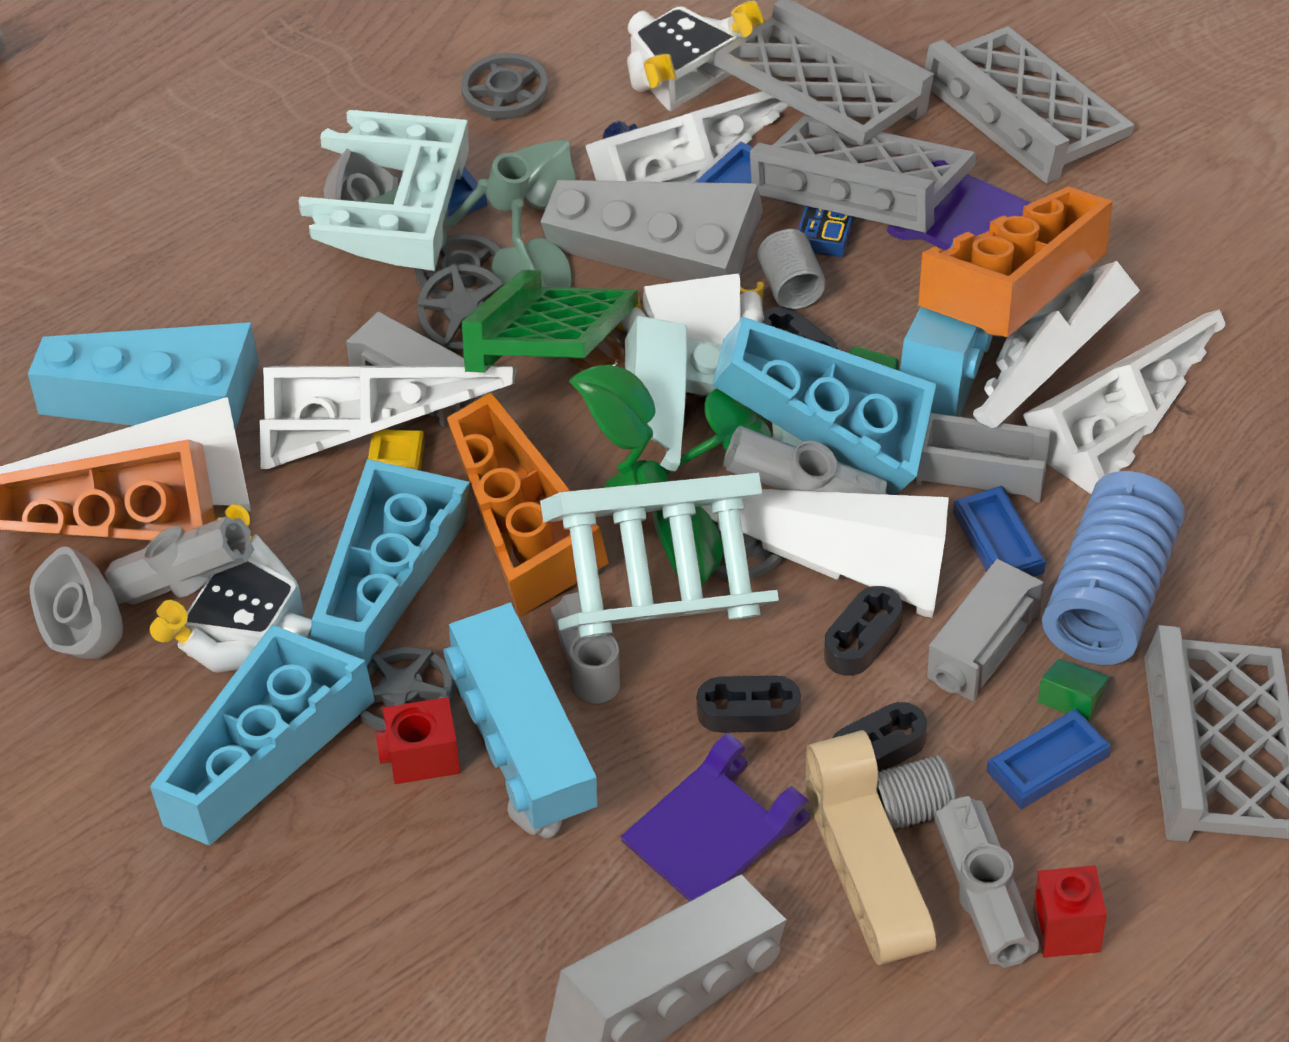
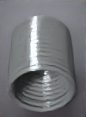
[758,229,826,309]
[877,755,957,831]

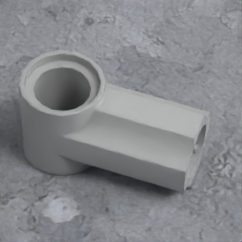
[551,592,621,704]

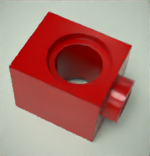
[375,697,461,784]
[1033,865,1107,958]

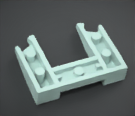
[299,110,469,271]
[625,315,803,471]

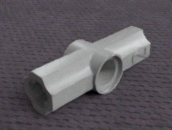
[723,426,887,494]
[104,516,254,605]
[935,796,1039,968]

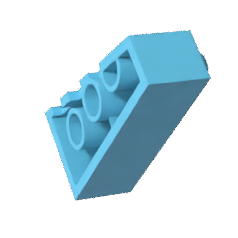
[900,244,993,417]
[712,316,936,495]
[28,322,259,431]
[311,459,470,665]
[444,602,597,830]
[150,625,375,846]

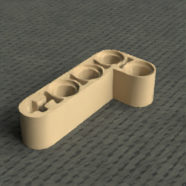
[806,730,936,966]

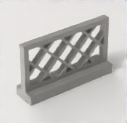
[714,0,934,145]
[924,26,1135,184]
[750,116,976,233]
[1144,625,1289,842]

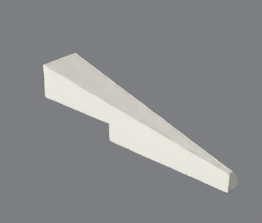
[585,81,796,182]
[973,261,1140,428]
[1023,309,1226,494]
[260,366,516,469]
[0,397,251,512]
[700,489,949,618]

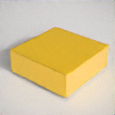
[368,429,425,471]

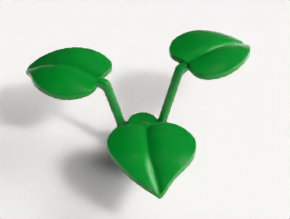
[569,365,772,586]

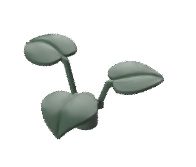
[365,139,576,288]

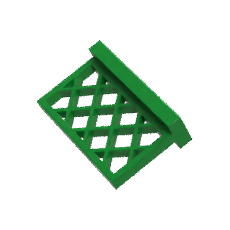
[462,270,638,373]

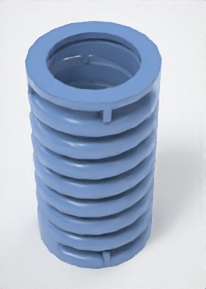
[1042,471,1185,665]

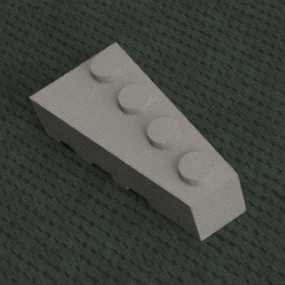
[541,180,763,282]
[545,875,787,1042]

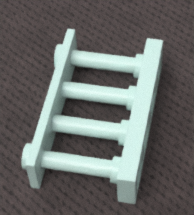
[540,473,779,638]

